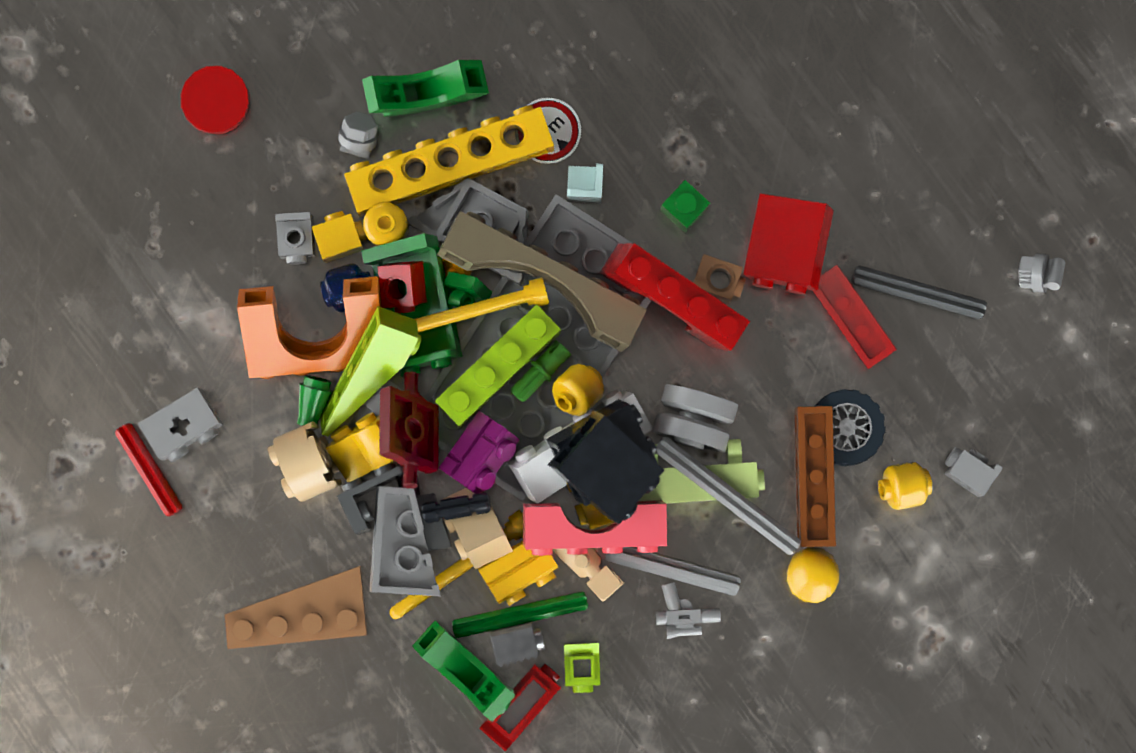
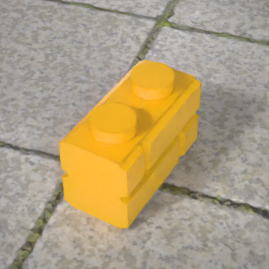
[478,540,559,606]

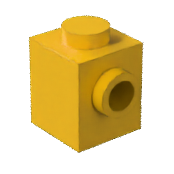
[312,211,368,263]

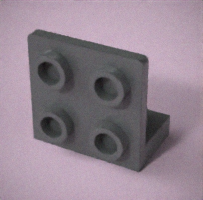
[337,463,403,535]

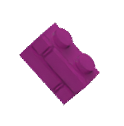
[439,411,520,494]

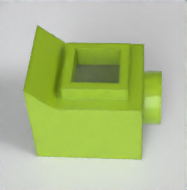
[564,642,600,693]

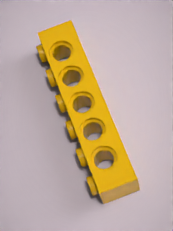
[344,105,554,217]

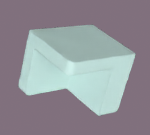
[567,163,603,203]

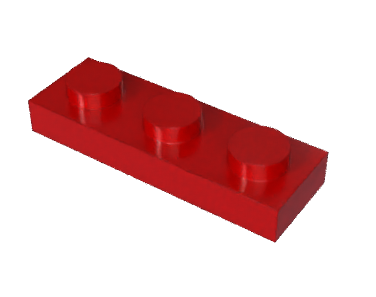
[813,264,897,369]

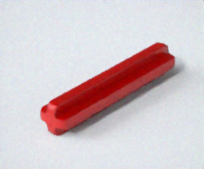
[115,423,182,517]

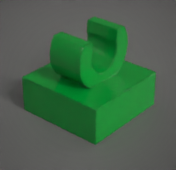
[443,271,492,307]

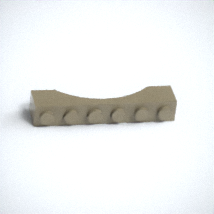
[437,211,647,352]

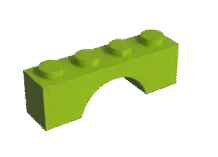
[435,304,561,429]

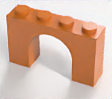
[237,276,382,379]

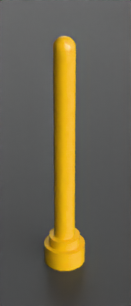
[415,277,550,332]
[389,509,523,619]

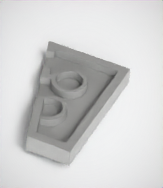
[369,486,441,597]

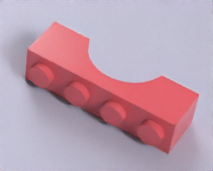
[523,500,667,556]

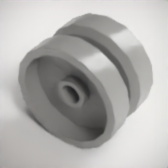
[652,384,738,453]

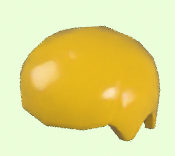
[787,547,839,603]

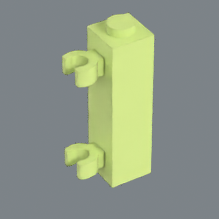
[639,439,765,504]

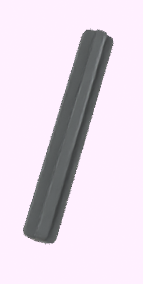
[852,265,987,319]

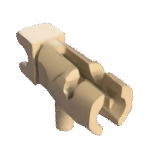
[553,514,624,602]

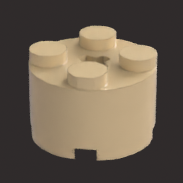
[267,421,342,502]

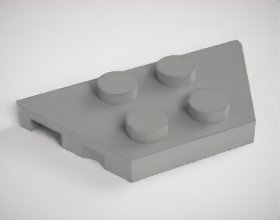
[408,178,529,286]

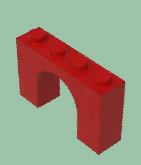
[600,243,750,351]

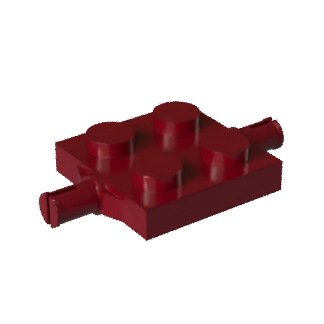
[379,372,439,489]

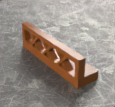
[794,406,836,547]

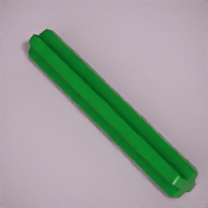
[452,591,588,638]

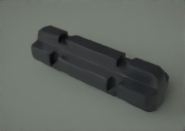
[422,492,491,523]

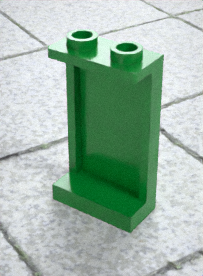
[361,233,463,378]

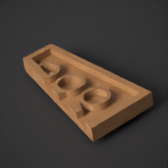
[224,566,367,649]

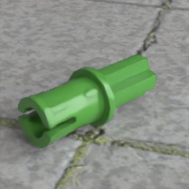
[510,340,571,402]

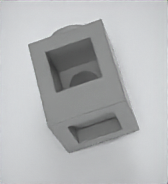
[275,212,315,264]
[944,447,1003,497]

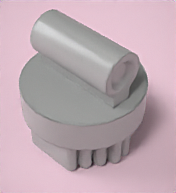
[338,112,378,159]
[1019,253,1066,293]

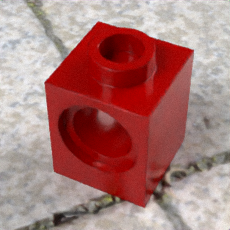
[377,261,427,313]

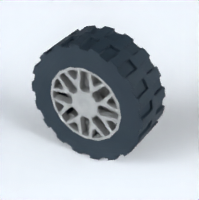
[815,389,886,467]

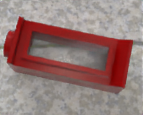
[479,663,561,752]

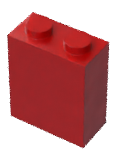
[743,193,834,295]

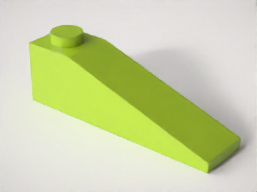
[320,306,421,437]

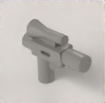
[656,582,721,640]

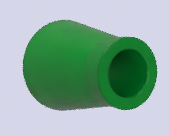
[297,375,333,426]

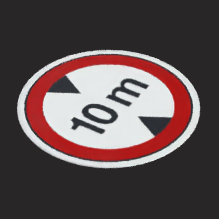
[515,98,581,164]

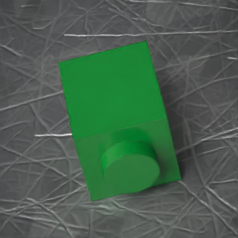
[660,180,710,233]

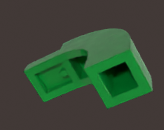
[362,60,489,117]
[412,620,516,722]

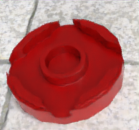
[180,65,250,135]

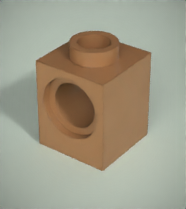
[693,254,746,303]

